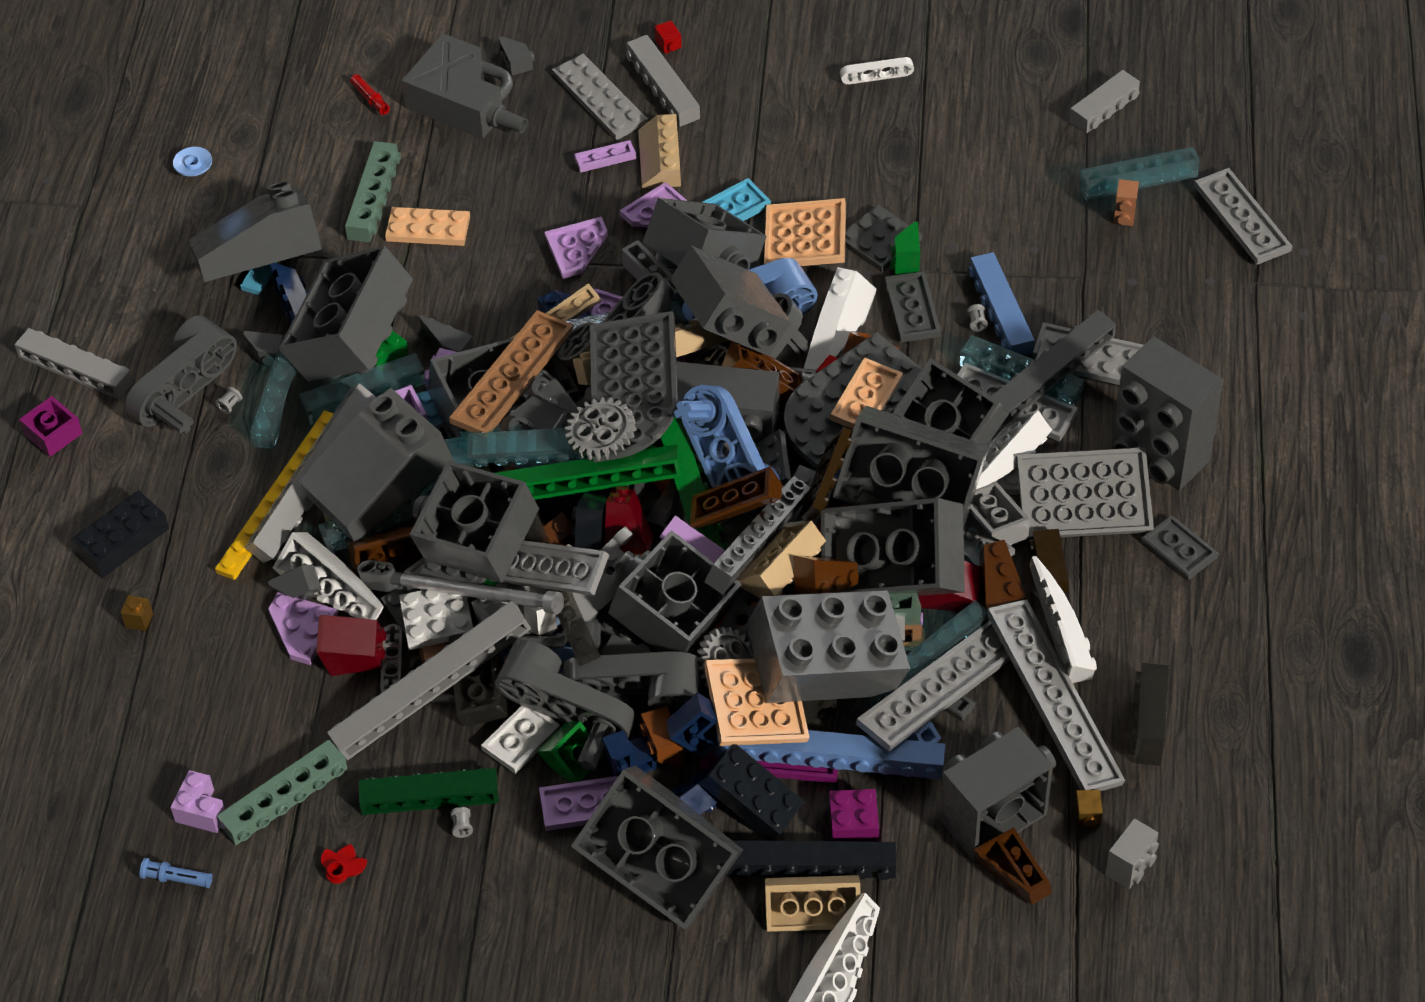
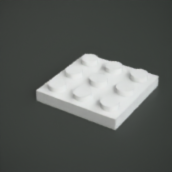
[399,590,473,650]

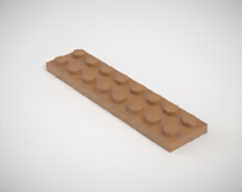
[449,310,573,439]

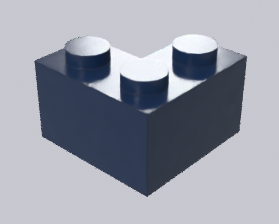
[666,693,719,758]
[602,730,657,777]

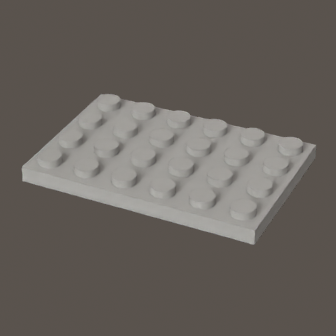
[1017,448,1154,539]

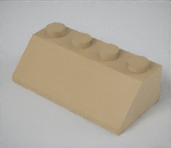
[638,114,681,189]
[736,520,826,599]
[765,875,860,932]

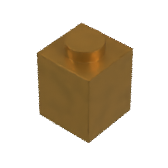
[121,595,153,631]
[1075,790,1103,827]

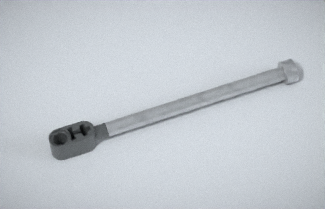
[357,560,564,615]

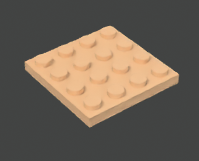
[764,198,846,266]
[704,658,809,746]

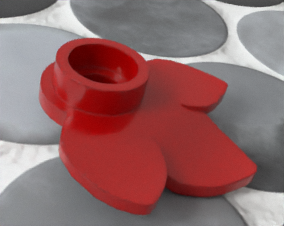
[321,844,367,884]

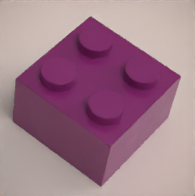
[19,396,83,457]
[829,789,879,842]

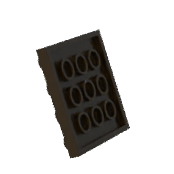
[796,427,852,522]

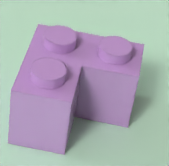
[171,770,225,833]

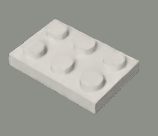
[481,706,560,774]

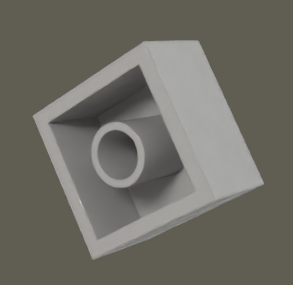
[1105,818,1159,889]

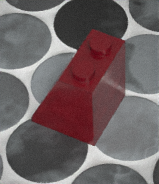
[604,486,654,554]
[918,561,981,613]
[316,615,386,676]

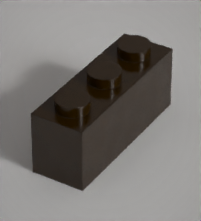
[1028,529,1069,594]

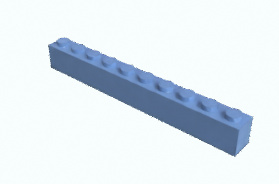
[714,730,945,779]

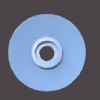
[173,147,212,176]

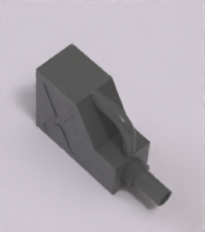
[401,33,528,139]

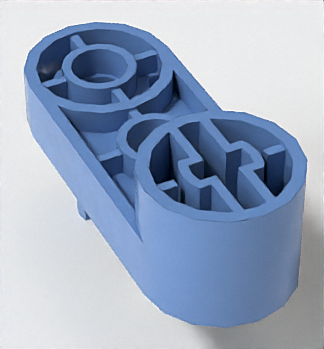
[682,258,818,322]
[674,385,781,515]

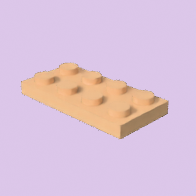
[385,207,470,246]
[830,358,903,429]

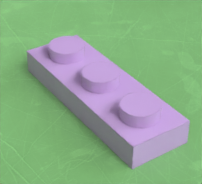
[574,140,636,173]

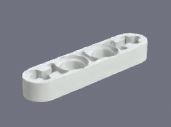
[840,57,914,84]

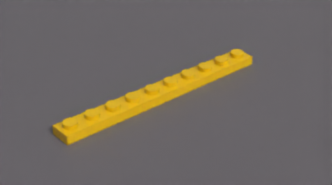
[215,410,334,580]

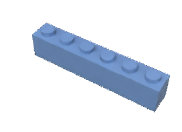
[968,252,1035,359]

